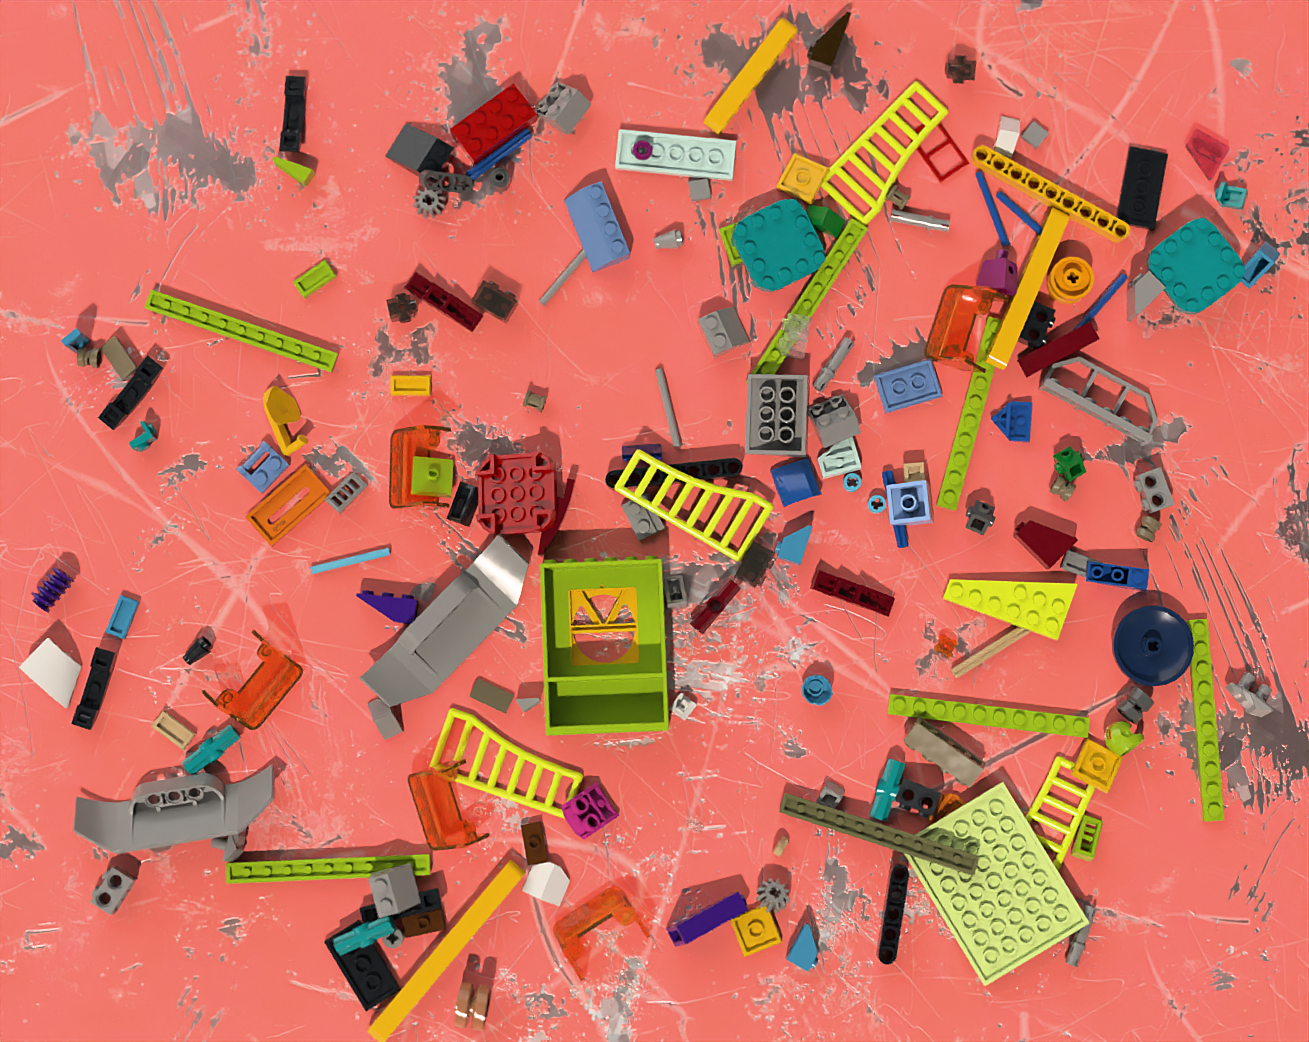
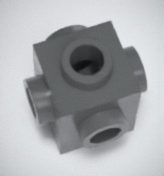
[965,500,996,536]

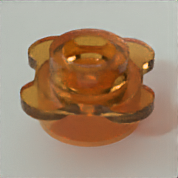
[934,634,957,658]

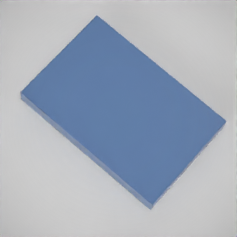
[873,359,942,414]

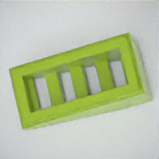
[272,156,315,186]
[1071,814,1103,861]

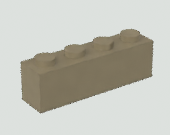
[903,716,986,787]

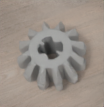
[413,187,446,219]
[756,878,790,913]

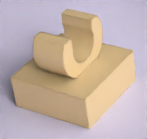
[903,462,925,483]

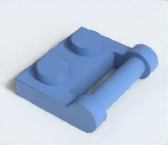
[236,440,290,494]

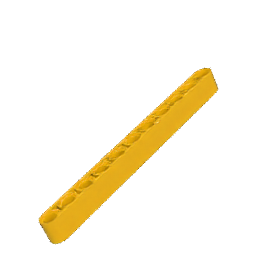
[367,860,526,1042]

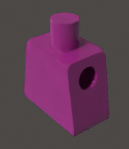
[974,250,1018,298]

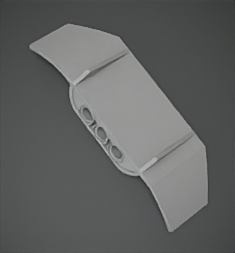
[359,534,529,707]
[73,765,275,854]

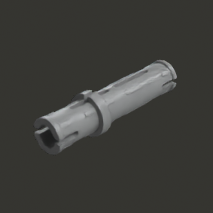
[890,209,950,233]
[812,337,855,393]
[1065,905,1097,967]

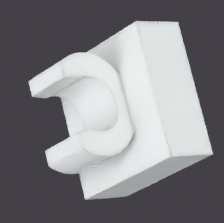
[669,693,697,721]

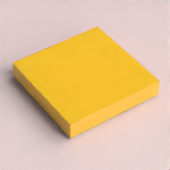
[776,153,830,204]
[1071,739,1124,794]
[730,906,782,957]

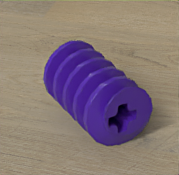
[31,567,75,613]

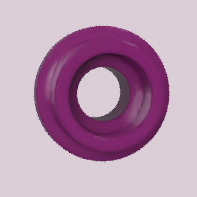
[633,140,652,160]

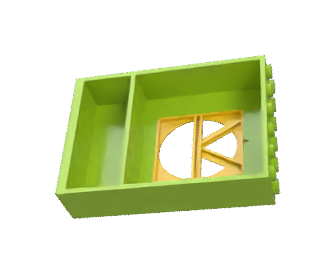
[540,556,669,736]

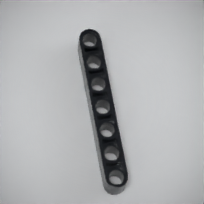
[605,458,743,491]

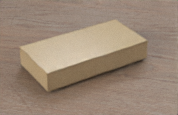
[151,710,196,750]

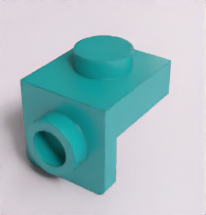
[1215,182,1248,210]
[129,420,157,452]

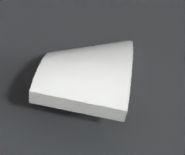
[19,638,82,709]

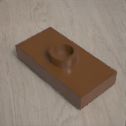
[520,821,548,865]
[401,909,446,938]

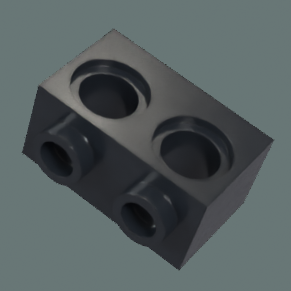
[1018,301,1056,350]
[895,778,944,819]

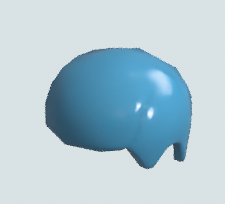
[802,674,833,706]

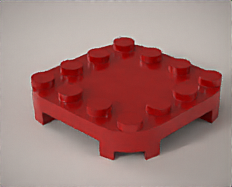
[475,451,557,535]

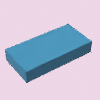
[61,328,90,353]
[105,595,140,640]

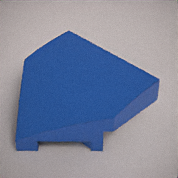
[990,401,1033,443]

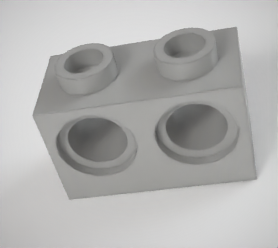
[1133,467,1175,514]
[90,866,137,915]

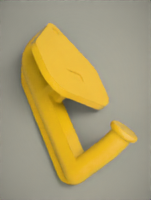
[263,386,308,456]

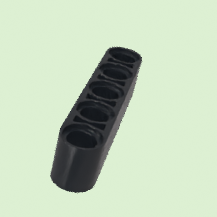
[876,864,909,965]

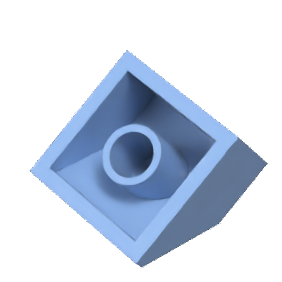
[886,480,934,525]

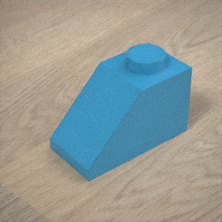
[1240,241,1281,289]
[774,525,813,566]
[786,922,819,972]

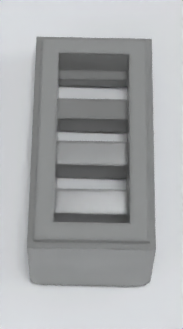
[325,472,368,515]

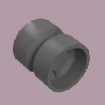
[1116,686,1155,725]

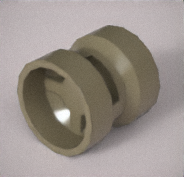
[77,347,102,368]
[1049,475,1077,502]
[1135,516,1162,542]

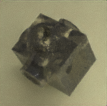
[944,55,976,84]
[386,293,418,323]

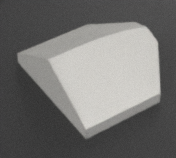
[522,862,570,906]

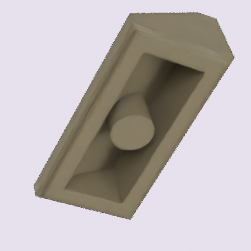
[101,336,138,381]
[469,679,515,714]

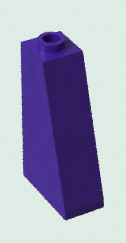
[666,892,748,947]

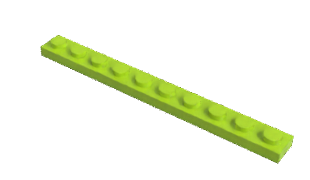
[746,218,868,384]
[144,290,339,373]
[936,316,1002,511]
[1186,619,1224,822]
[887,694,1090,738]
[226,854,431,884]

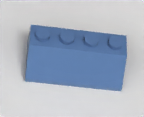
[564,181,630,273]

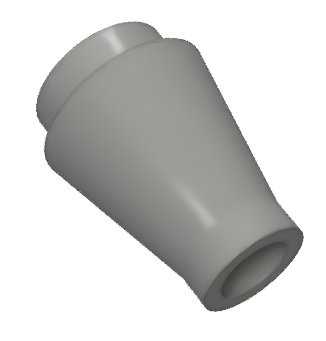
[654,229,684,249]

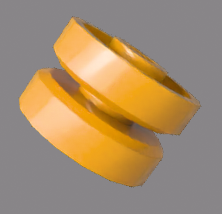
[1046,257,1094,305]

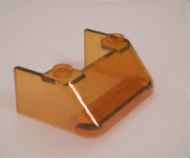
[924,284,1009,373]
[389,424,451,510]
[201,630,303,730]
[407,759,490,851]
[553,886,651,981]

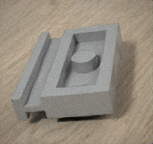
[621,493,665,541]

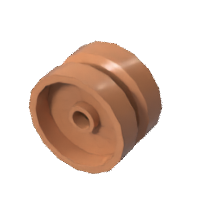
[454,982,490,1031]

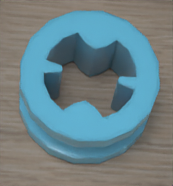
[843,473,861,492]
[867,495,886,514]

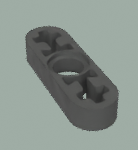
[419,170,472,193]

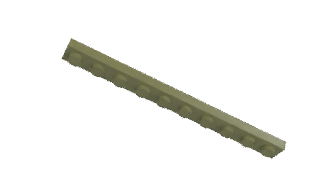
[779,793,980,876]

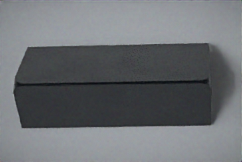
[446,482,478,527]

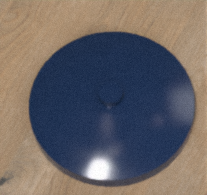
[1112,606,1194,686]

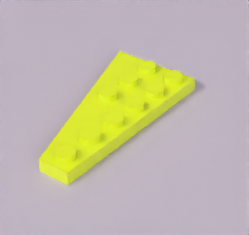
[943,579,1077,641]

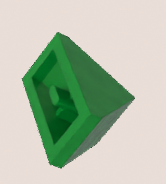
[806,205,845,239]

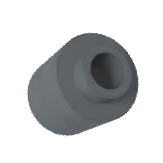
[490,168,510,192]

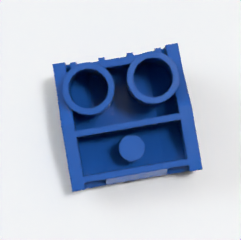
[770,458,822,508]

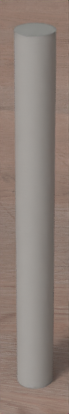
[538,249,586,306]
[655,368,681,447]

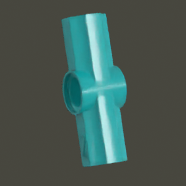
[182,724,241,775]
[869,758,905,822]
[333,915,397,955]

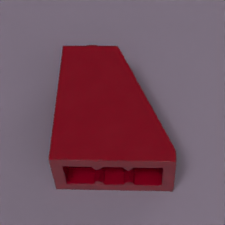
[1013,520,1078,570]

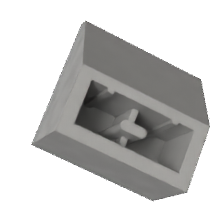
[534,82,592,135]
[808,394,861,448]

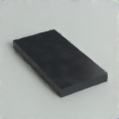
[1116,146,1168,230]
[324,919,401,1011]

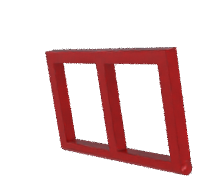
[906,115,969,183]

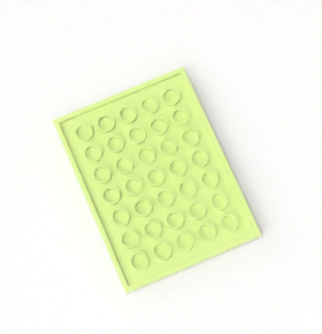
[904,782,1089,986]

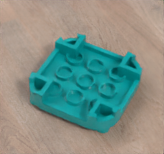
[731,199,825,293]
[1146,218,1246,315]

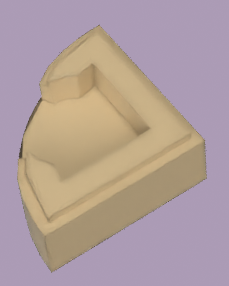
[772,835,789,857]

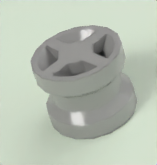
[382,927,405,948]

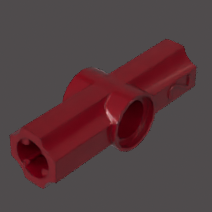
[689,577,741,635]

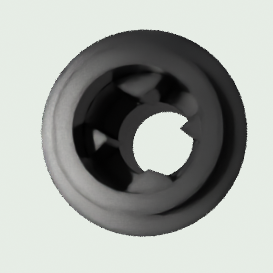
[183,636,213,665]

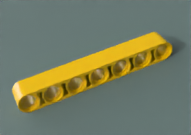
[703,17,798,135]

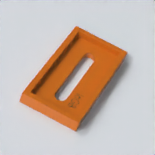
[245,464,331,547]

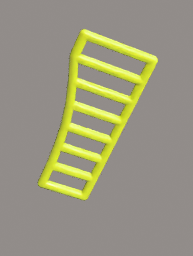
[821,81,948,226]
[614,449,774,562]
[428,708,583,819]
[1025,756,1095,872]

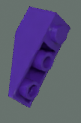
[356,590,419,624]

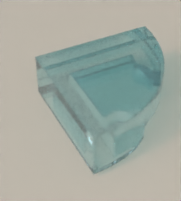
[409,582,436,602]

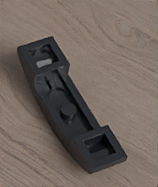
[279,76,306,152]
[98,355,164,430]
[71,647,116,730]
[360,888,443,924]

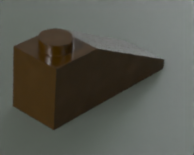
[807,12,851,72]

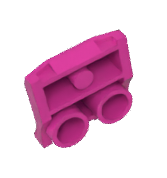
[562,782,620,839]

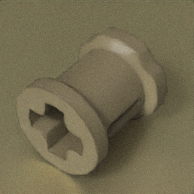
[885,185,911,210]
[522,390,547,413]

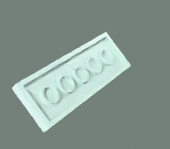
[615,129,736,181]

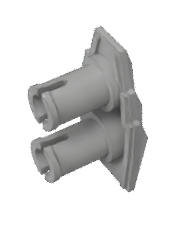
[1225,672,1274,718]
[211,828,246,862]

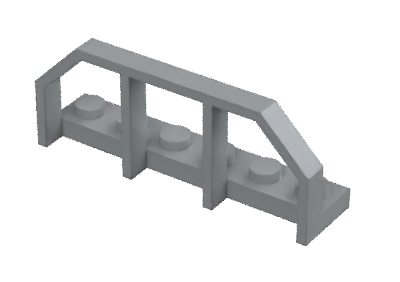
[1038,357,1158,446]

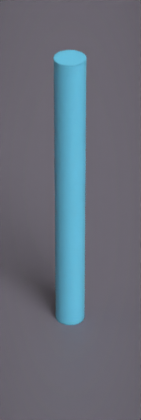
[310,548,390,574]

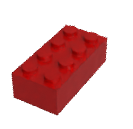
[450,83,538,165]

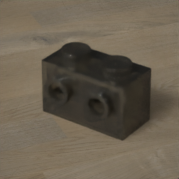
[471,280,518,324]
[734,541,776,589]

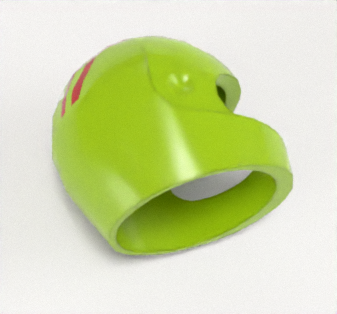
[1104,721,1145,757]

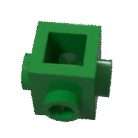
[1053,446,1086,482]

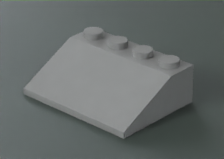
[745,374,809,457]

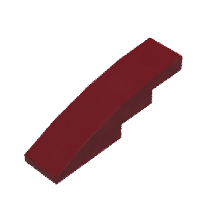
[404,271,483,332]
[1017,322,1100,378]
[538,478,576,557]
[810,570,895,617]

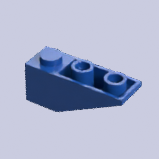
[1086,562,1150,591]

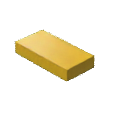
[390,375,431,396]

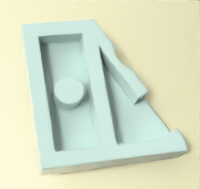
[817,437,861,479]

